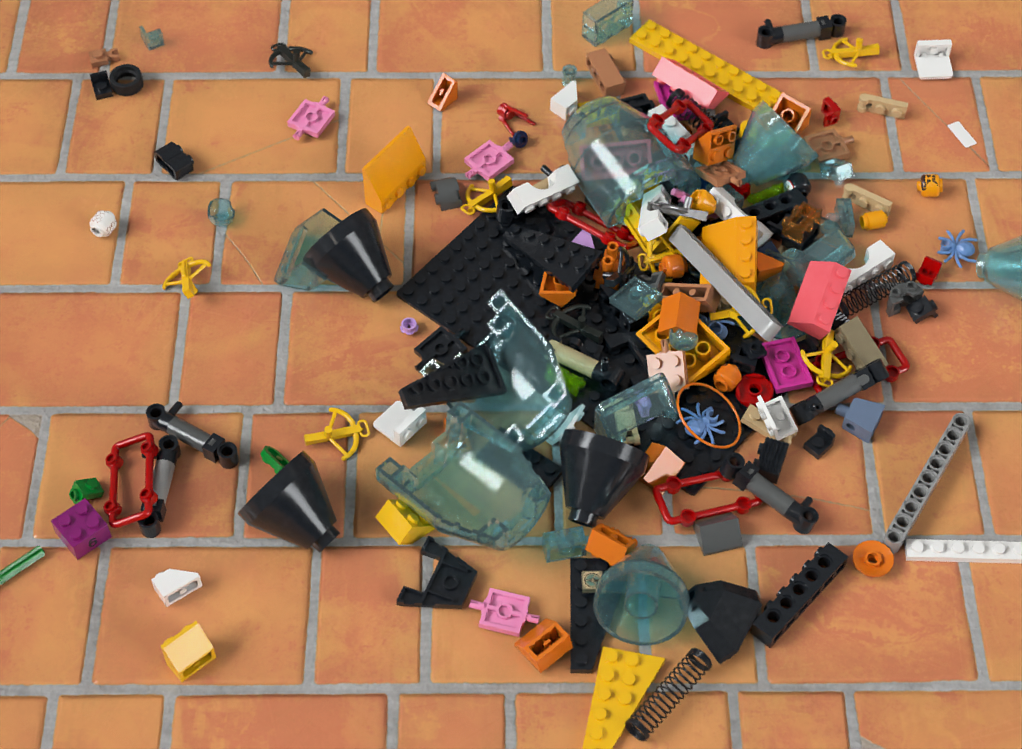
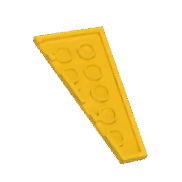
[582,646,665,749]

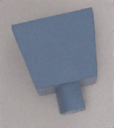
[835,398,885,443]

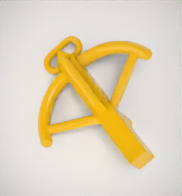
[822,37,880,68]
[461,176,513,215]
[637,235,684,283]
[162,257,211,299]
[709,284,773,339]
[800,330,853,387]
[304,407,370,461]

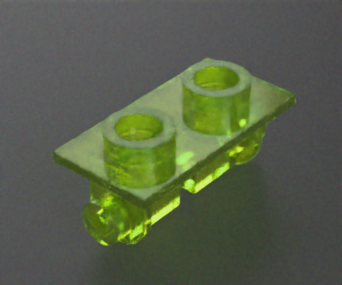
[747,182,784,204]
[545,362,586,396]

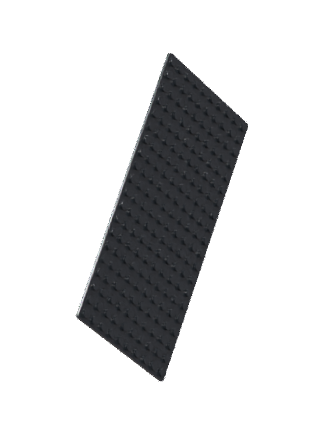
[397,186,788,496]

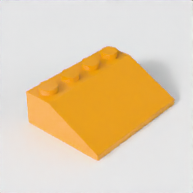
[362,125,427,214]
[700,216,758,294]
[636,314,730,383]

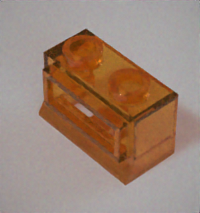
[782,202,822,244]

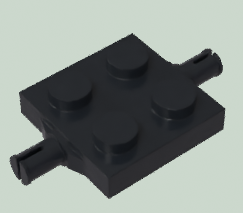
[414,326,468,373]

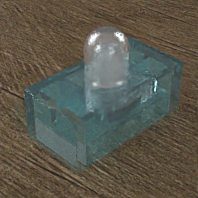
[819,158,854,188]
[825,198,855,238]

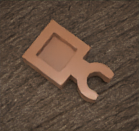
[88,48,120,68]

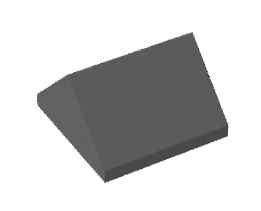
[693,512,743,556]

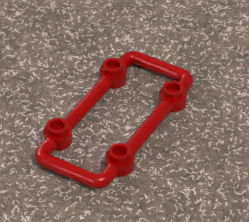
[647,99,714,154]
[546,199,640,250]
[807,336,910,393]
[103,432,159,528]
[652,471,763,527]

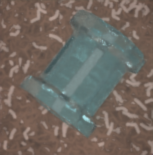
[562,64,577,86]

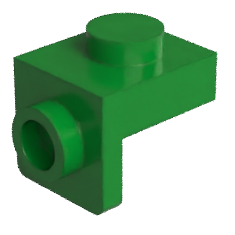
[69,478,104,504]

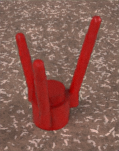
[497,103,536,136]

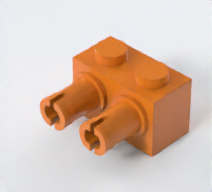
[593,241,625,291]
[585,523,638,569]

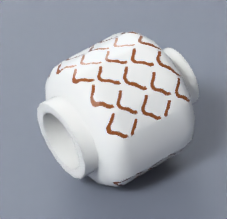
[89,210,117,237]

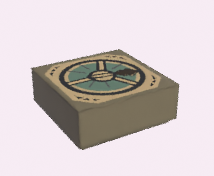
[581,571,603,593]

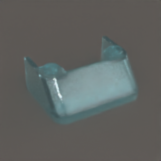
[274,208,342,291]
[765,214,856,287]
[594,373,678,442]

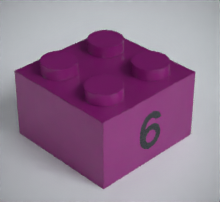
[51,498,112,560]

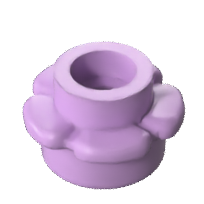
[400,317,419,335]

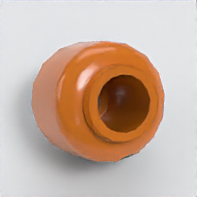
[658,254,688,279]
[713,363,742,392]

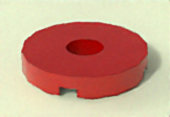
[735,373,774,407]

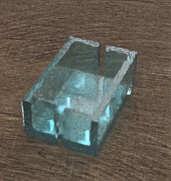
[582,0,634,47]

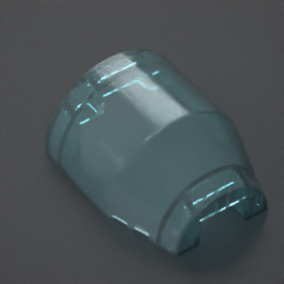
[562,96,701,228]
[419,289,572,452]
[375,401,551,551]

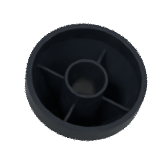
[303,208,394,302]
[559,429,650,528]
[238,451,340,553]

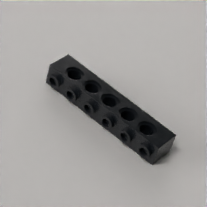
[703,188,808,227]
[750,542,848,648]

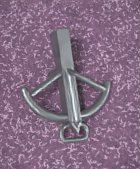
[647,196,708,222]

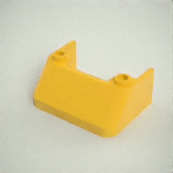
[617,168,700,254]

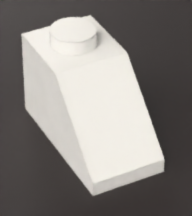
[550,80,577,121]
[151,569,202,607]

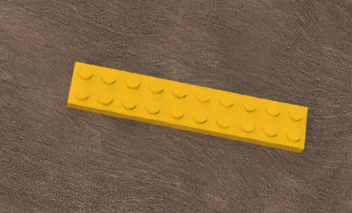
[629,19,782,112]

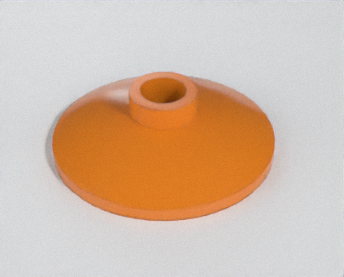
[852,540,894,577]

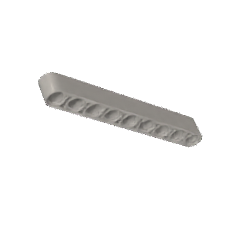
[668,224,783,342]
[883,413,970,554]

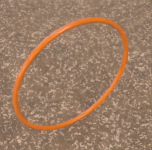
[676,382,742,449]

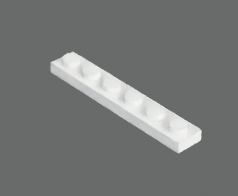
[904,539,1022,564]

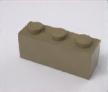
[834,316,888,370]

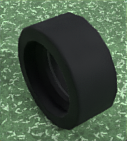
[109,64,143,96]

